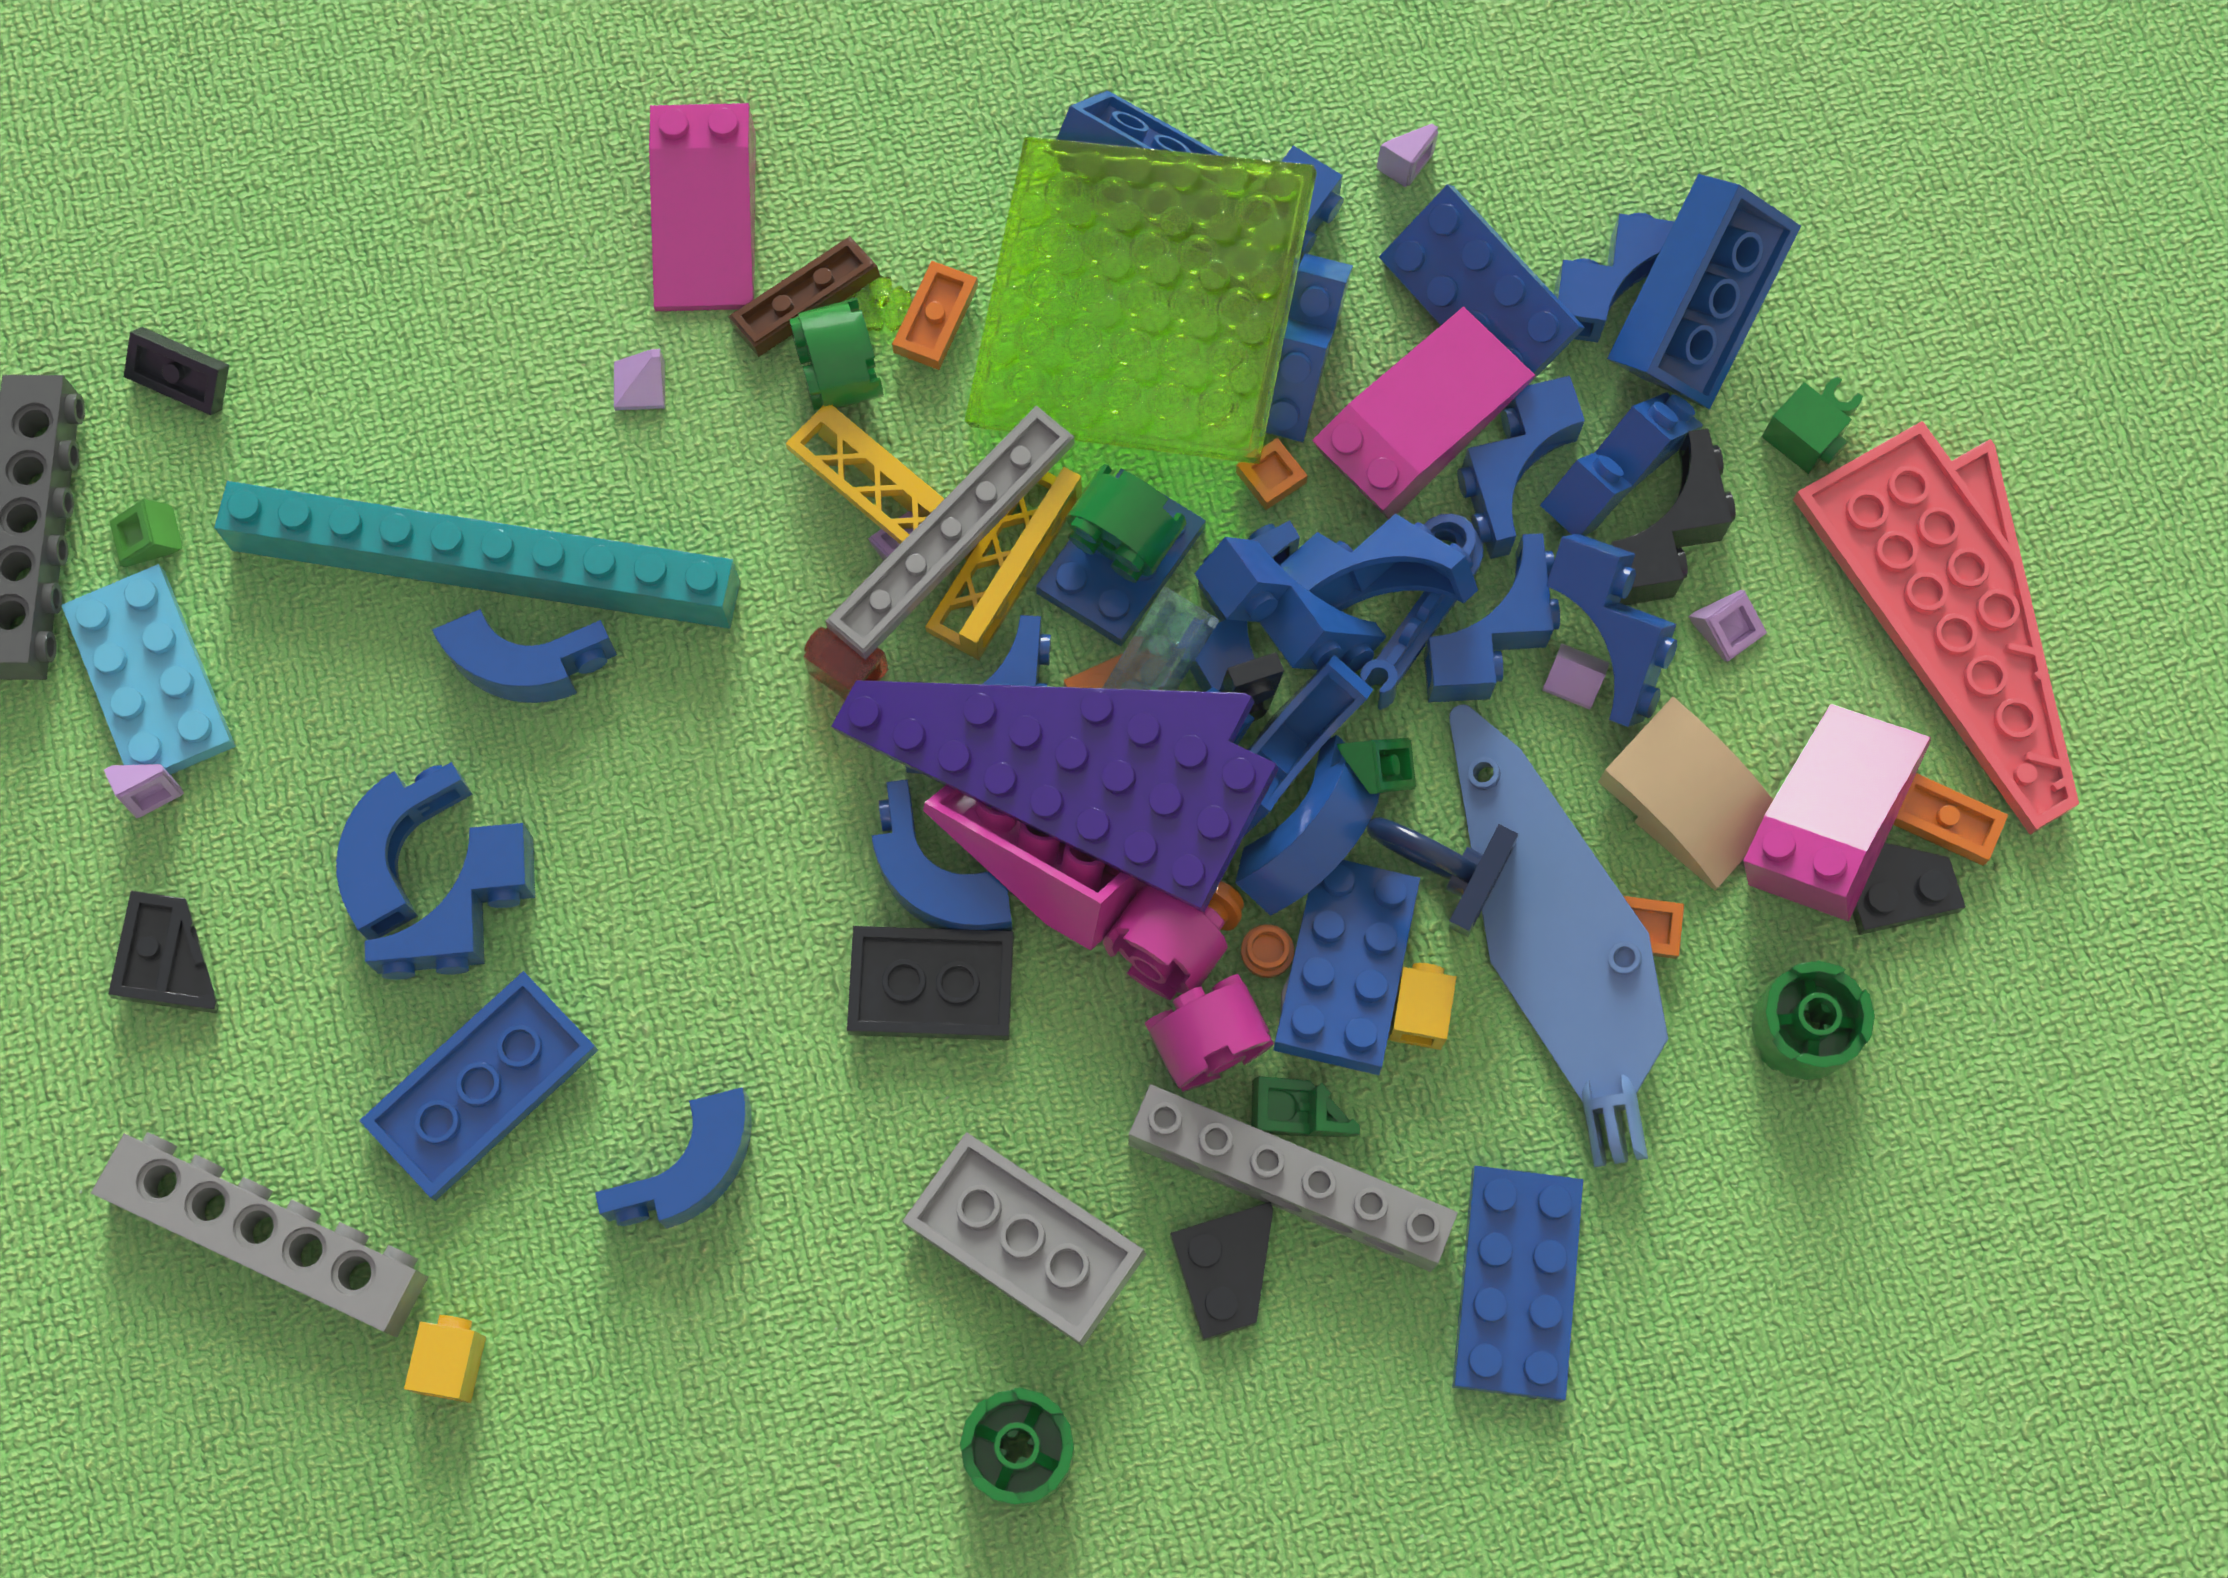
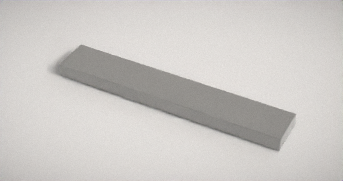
[825,406,1075,660]

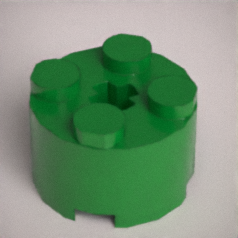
[789,298,884,411]
[1066,464,1187,583]
[1751,960,1875,1080]
[960,1387,1075,1508]

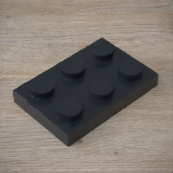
[847,926,1014,1040]

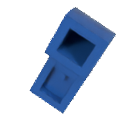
[432,609,617,703]
[595,1087,752,1229]

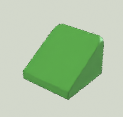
[109,499,182,567]

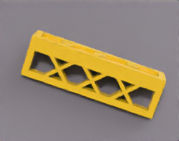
[786,405,976,560]
[925,467,1082,660]

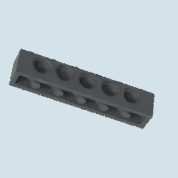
[0,375,85,680]

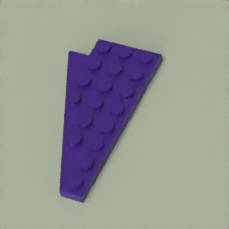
[831,680,1279,912]

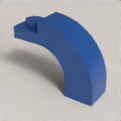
[1235,735,1380,916]
[336,762,473,940]
[871,779,1013,931]

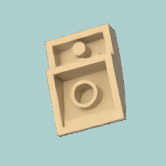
[1598,697,1773,891]

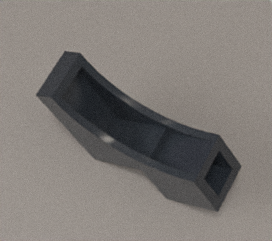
[1610,428,1736,605]

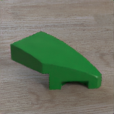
[1251,1076,1360,1137]

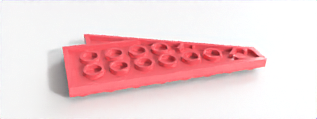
[1793,421,2079,835]

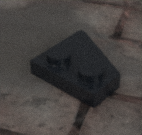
[1852,843,1966,935]
[108,891,219,1013]
[1170,1202,1273,1341]

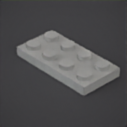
[902,1132,1146,1347]

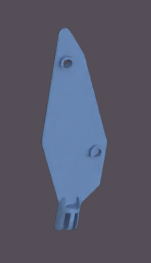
[1449,704,1669,1167]

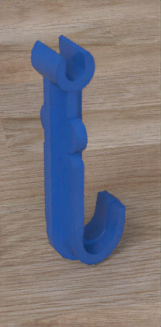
[1360,513,1483,710]

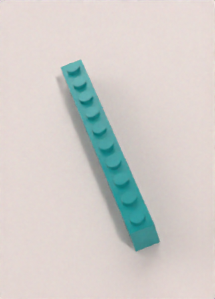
[214,481,740,629]

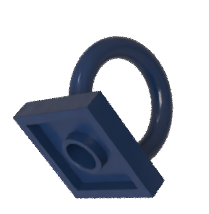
[1367,817,1518,937]

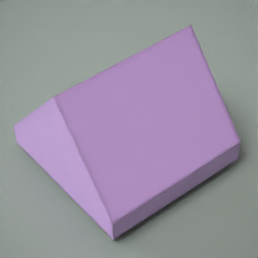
[1542,643,1609,710]

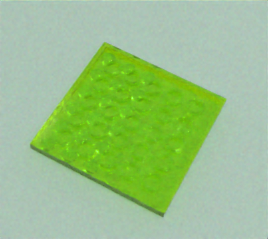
[964,137,1317,464]

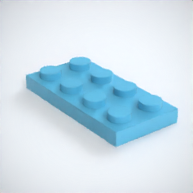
[61,564,236,775]

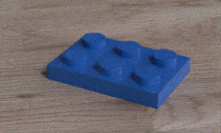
[1036,468,1206,647]

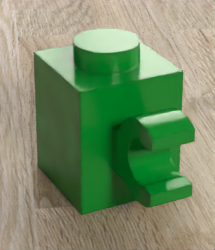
[1761,376,1863,474]

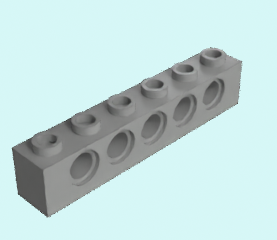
[1128,1084,1458,1272]
[91,1132,428,1337]

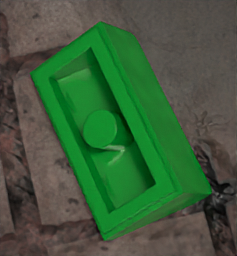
[1337,738,1416,794]

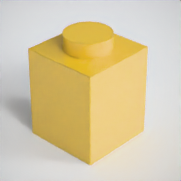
[1388,963,1457,1050]
[404,1315,486,1403]

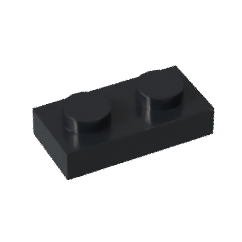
[123,327,229,415]
[1219,652,1284,722]

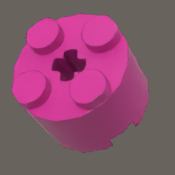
[1103,885,1228,1000]
[1145,974,1274,1092]

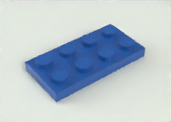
[1379,184,1585,385]
[1273,860,1420,1075]
[359,971,598,1201]
[1452,1166,1583,1402]

